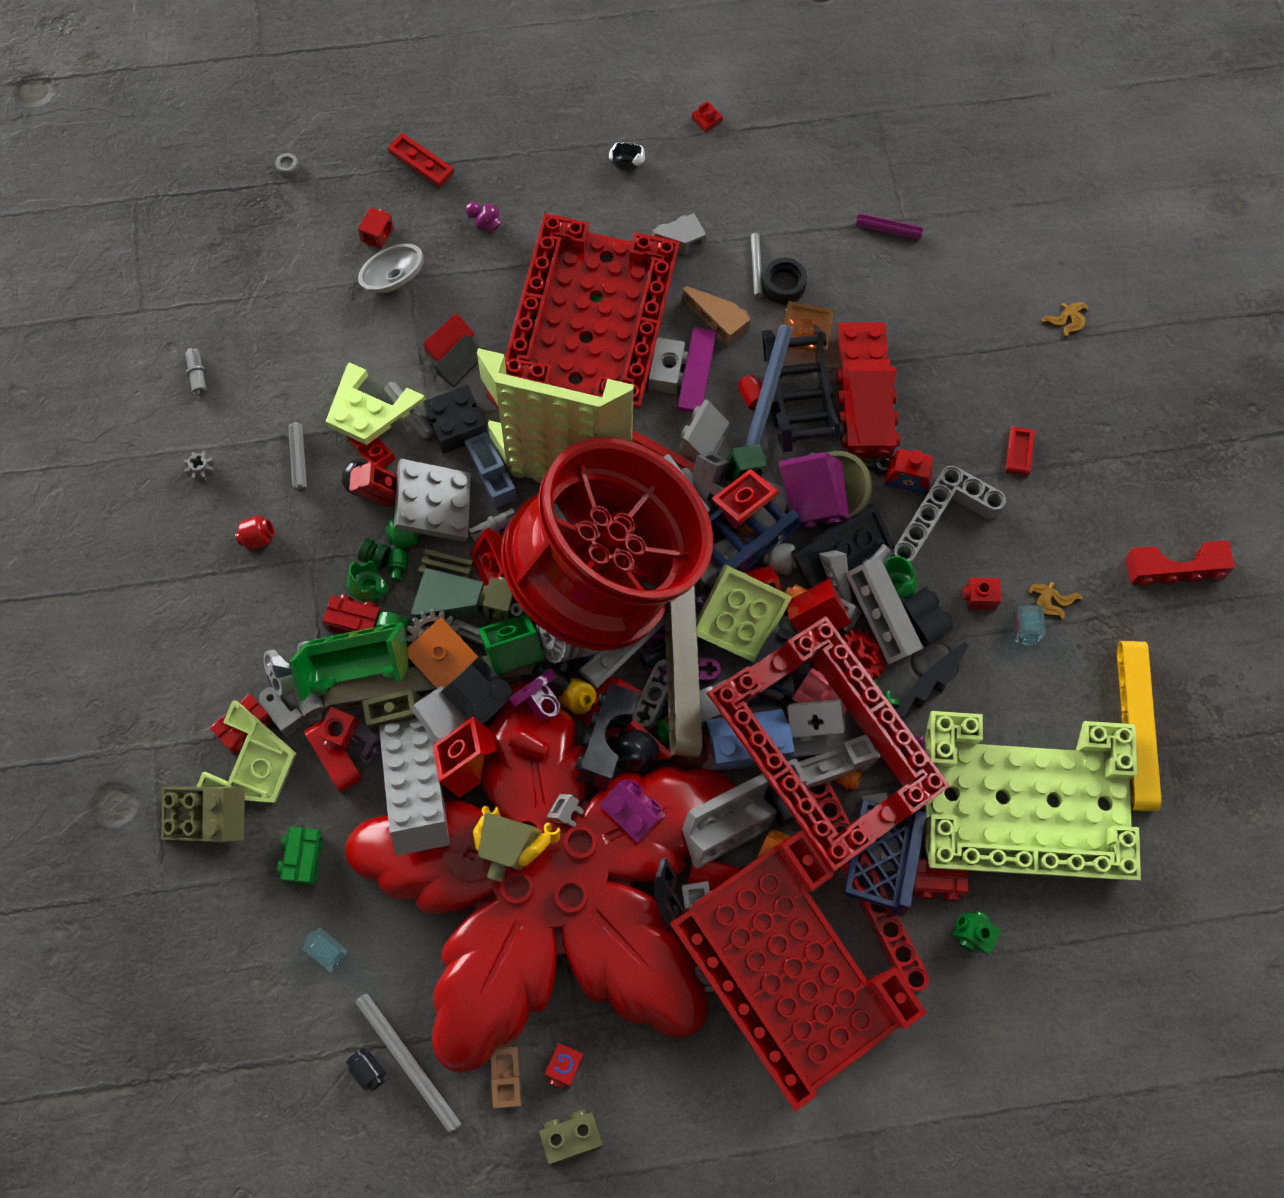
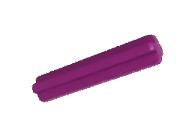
[856,213,923,240]

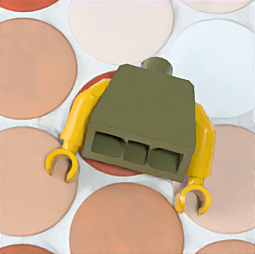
[473,806,560,882]

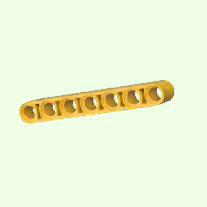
[1117,641,1161,811]

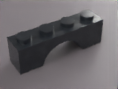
[574,683,639,791]

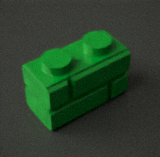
[277,827,324,887]

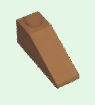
[682,286,751,347]

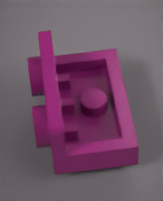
[599,779,665,843]

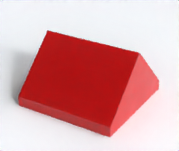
[712,469,779,529]
[787,578,852,634]

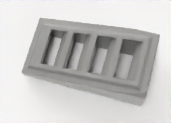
[819,550,852,603]

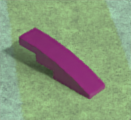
[678,327,717,413]

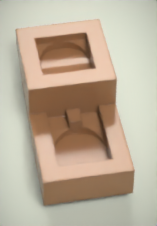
[490,1046,521,1108]

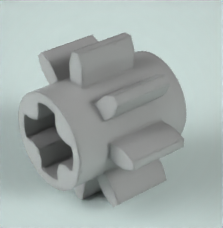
[184,451,215,483]

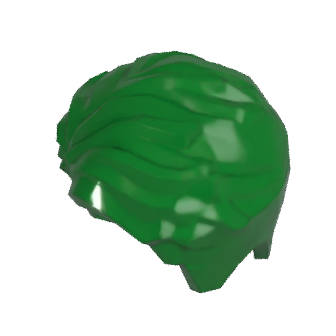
[885,556,917,598]
[346,561,389,602]

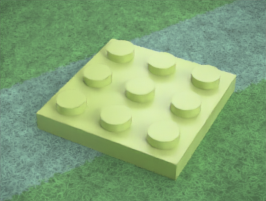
[696,564,792,662]

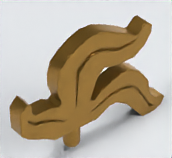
[1041,302,1088,338]
[1028,582,1082,620]

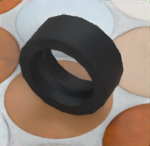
[763,257,808,304]

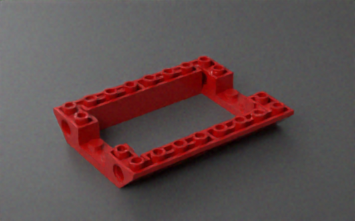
[706,616,950,872]

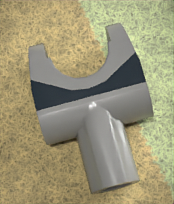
[264,641,325,718]

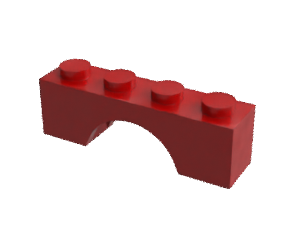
[1125,540,1235,586]

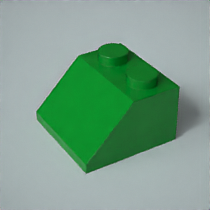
[478,613,544,675]

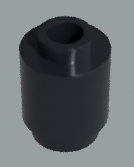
[531,661,571,696]
[346,1048,386,1091]

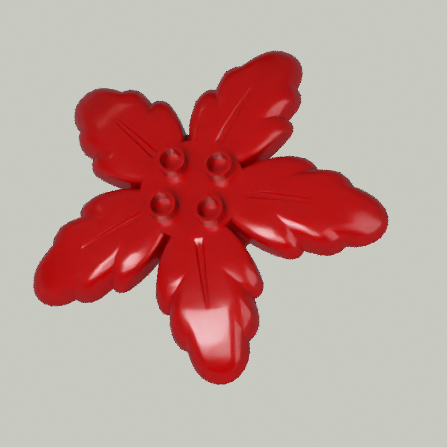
[345,680,736,1073]

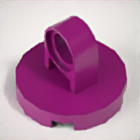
[509,669,560,721]

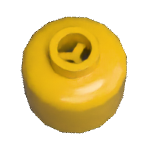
[558,678,596,714]

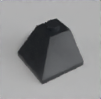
[752,625,814,697]

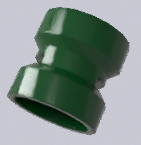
[358,538,391,569]

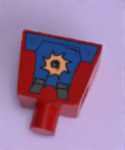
[883,449,933,495]

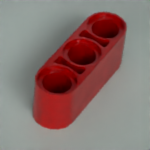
[304,718,363,793]

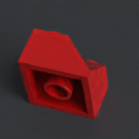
[432,716,497,798]

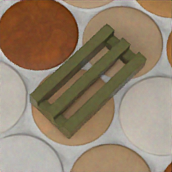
[418,549,473,578]

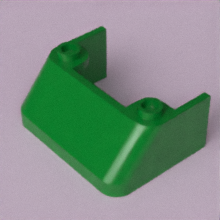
[289,623,409,701]

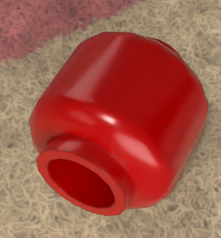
[236,515,275,551]

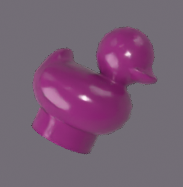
[465,202,503,234]

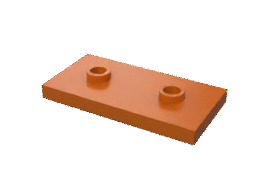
[407,617,478,720]

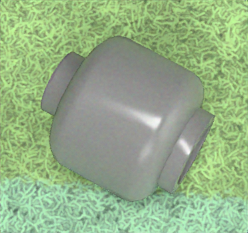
[763,542,798,576]

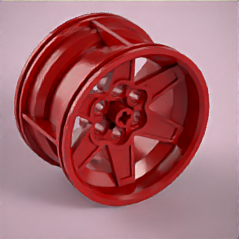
[501,437,713,651]

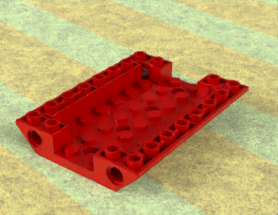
[505,213,680,409]

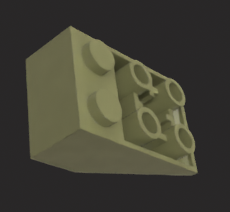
[161,787,245,842]

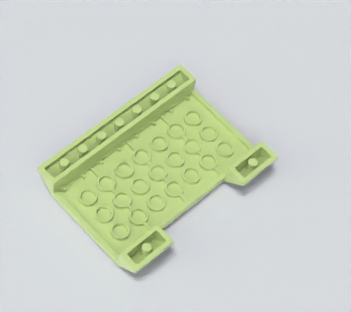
[477,348,634,483]

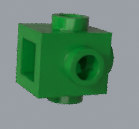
[952,911,1002,955]

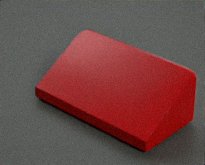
[424,313,474,362]

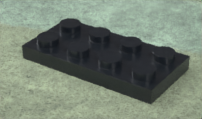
[791,504,895,590]

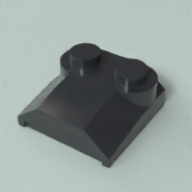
[441,656,515,724]

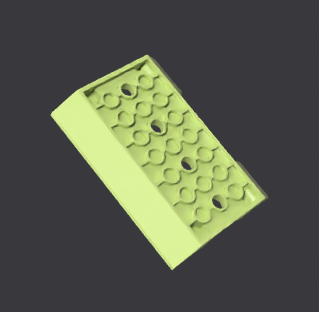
[924,711,1141,881]

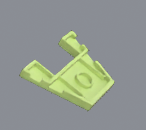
[326,363,426,445]
[196,700,296,803]

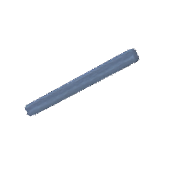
[745,325,793,446]

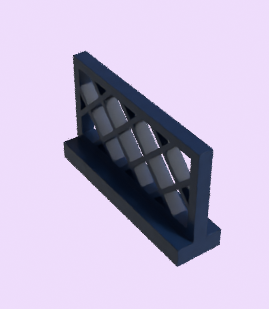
[843,798,926,917]

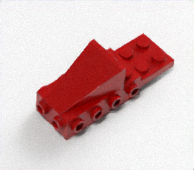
[836,322,900,458]

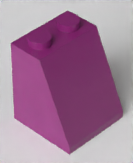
[779,452,849,530]

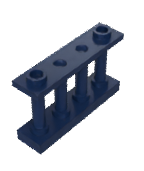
[709,476,801,576]

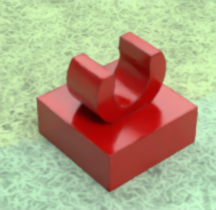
[691,101,723,133]

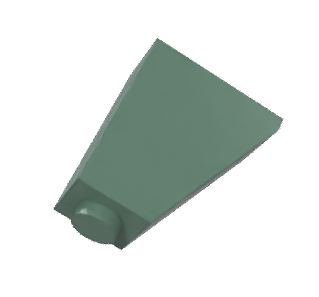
[411,568,484,620]

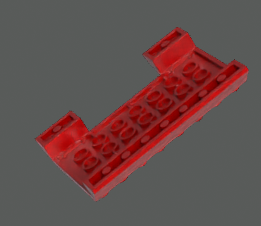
[670,830,927,1112]

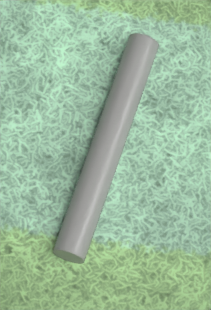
[751,233,763,298]

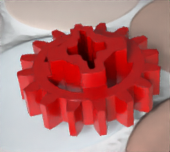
[842,629,888,680]

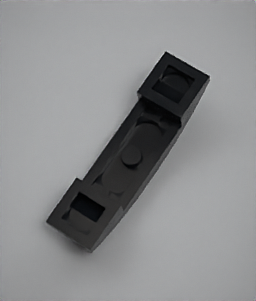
[654,858,684,941]

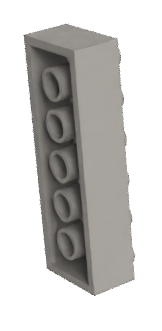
[379,717,450,856]

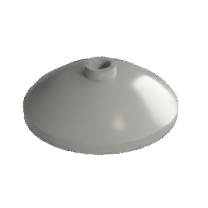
[358,244,424,294]

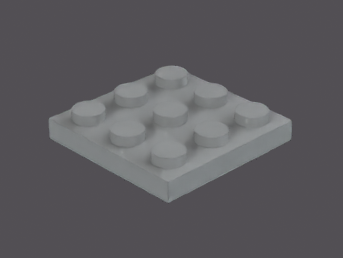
[394,459,471,542]

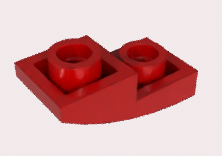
[346,436,396,468]

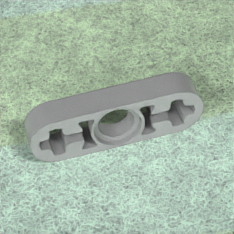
[632,659,668,731]

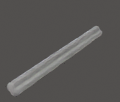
[356,994,461,1133]

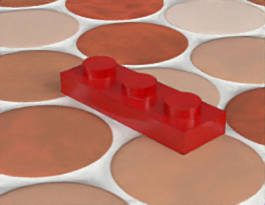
[387,133,454,188]

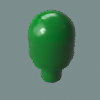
[387,548,408,582]

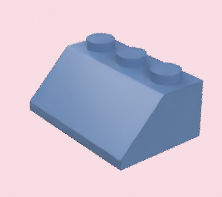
[706,709,795,771]

